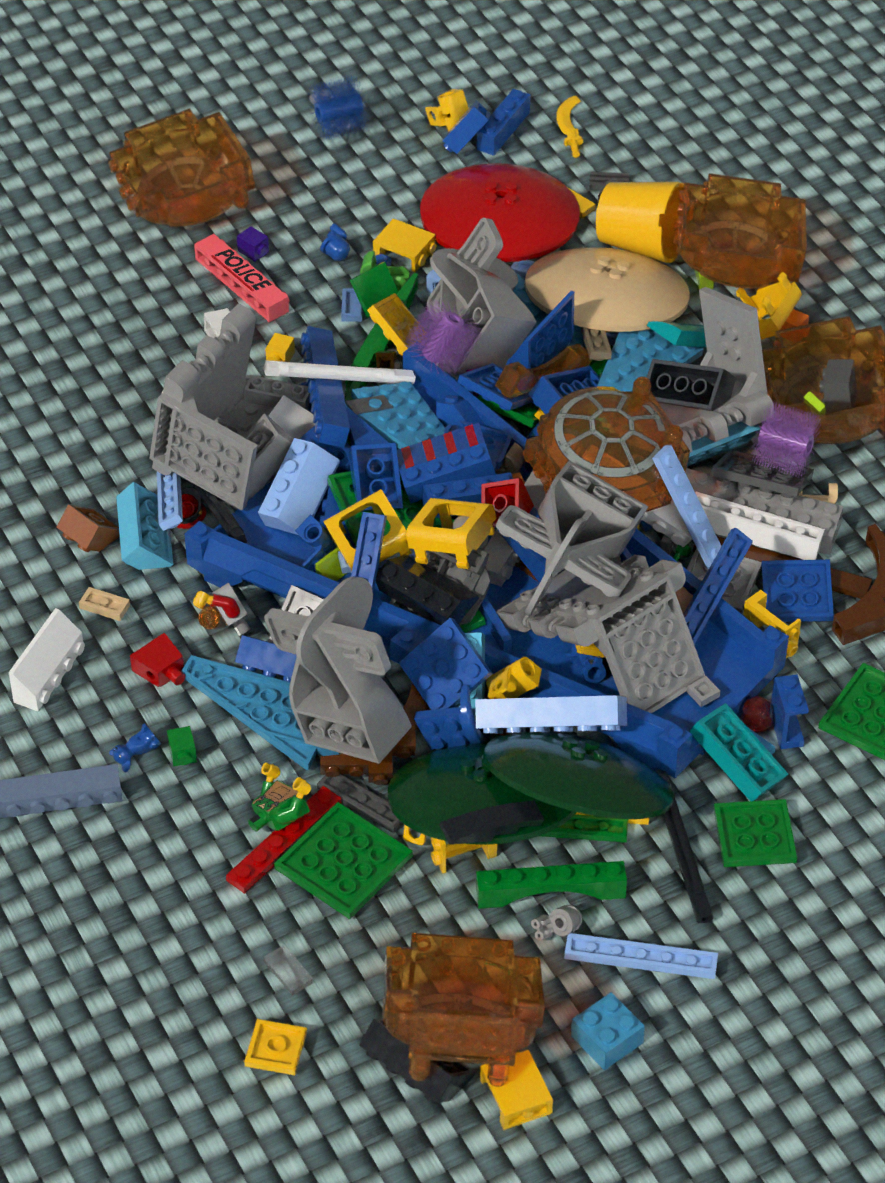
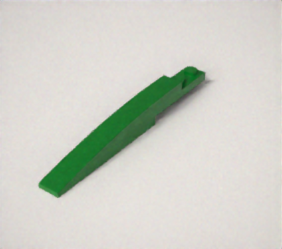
[344,273,418,401]

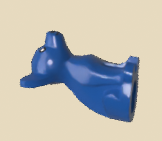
[565,644,606,683]
[109,723,162,772]

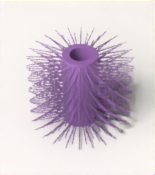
[405,299,482,376]
[751,403,821,478]

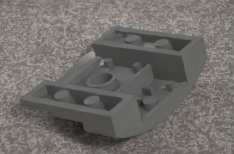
[389,526,491,626]

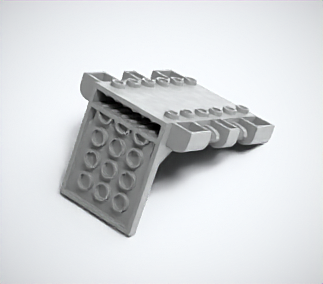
[595,287,775,458]
[149,303,258,510]
[496,554,705,713]

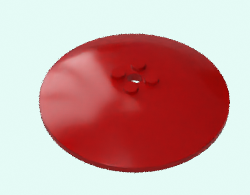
[420,163,580,262]

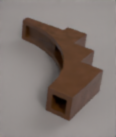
[832,524,885,645]
[320,683,431,785]

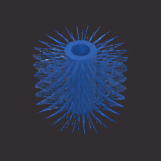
[310,75,369,140]

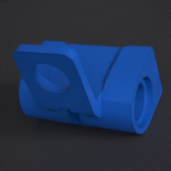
[295,514,337,573]

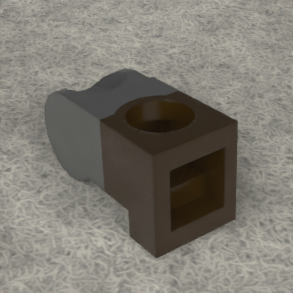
[376,349,403,369]

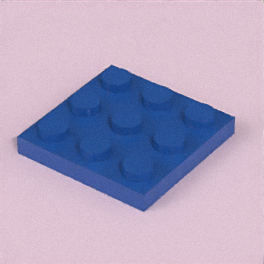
[457,363,535,411]
[761,559,834,622]
[399,618,493,710]

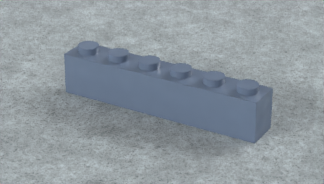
[0,764,123,818]

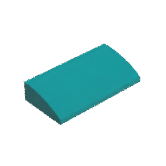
[647,321,707,348]
[689,703,789,801]

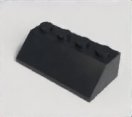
[640,359,736,411]
[376,555,479,625]
[359,1016,475,1104]

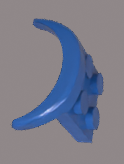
[414,685,490,750]

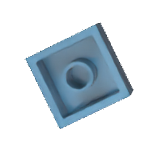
[571,992,645,1070]

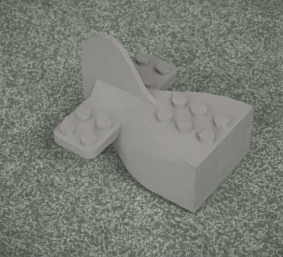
[427,218,536,376]
[496,461,649,617]
[264,576,412,764]

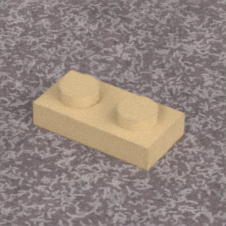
[79,587,130,621]

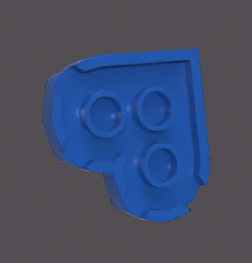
[444,421,513,471]

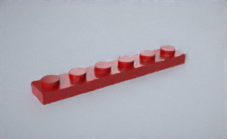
[226,786,342,894]

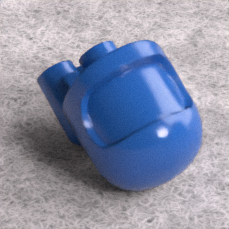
[320,223,350,261]

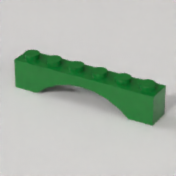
[476,861,627,909]

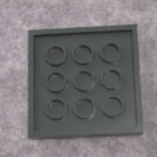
[711,449,814,498]

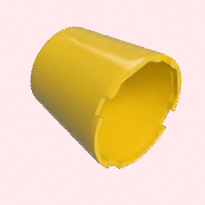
[596,182,689,263]

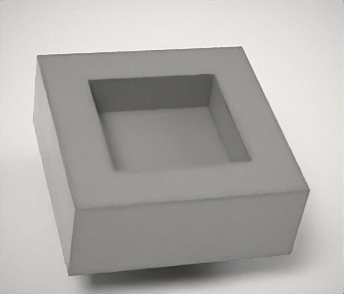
[687,676,720,707]

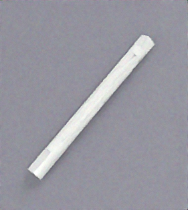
[263,360,416,385]

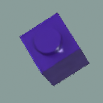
[237,226,269,262]

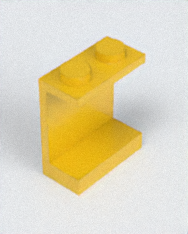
[373,218,437,273]
[480,1050,553,1130]

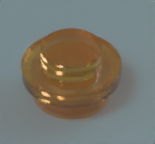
[198,606,220,629]

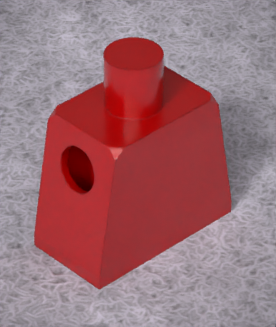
[130,633,186,687]

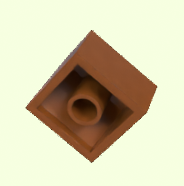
[56,504,120,552]

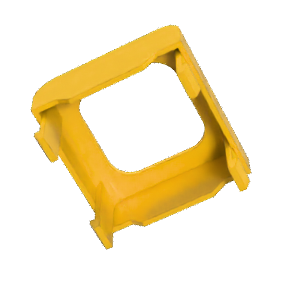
[736,272,802,340]
[323,489,412,571]
[406,498,496,569]

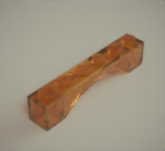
[495,343,592,399]

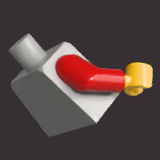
[193,583,250,636]

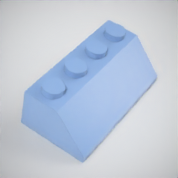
[258,438,340,535]

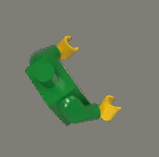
[248,762,311,832]

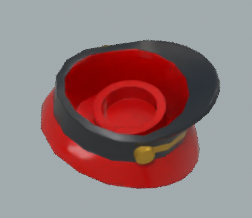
[177,487,206,529]

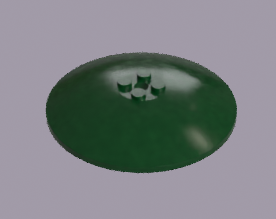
[483,731,674,819]
[388,743,576,845]

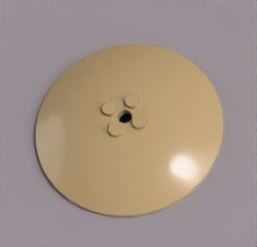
[525,247,690,332]

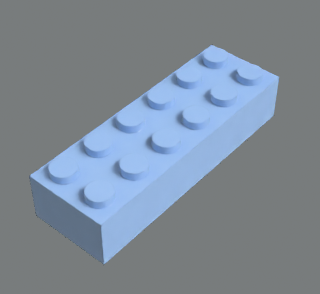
[475,695,627,734]

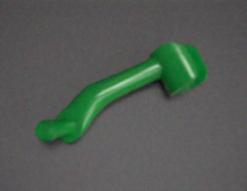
[673,544,691,562]

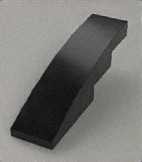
[439,800,544,845]

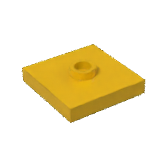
[244,1019,307,1075]

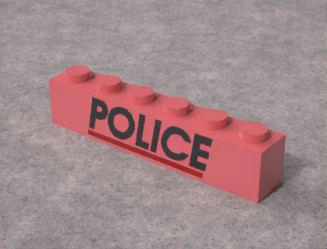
[194,234,289,323]

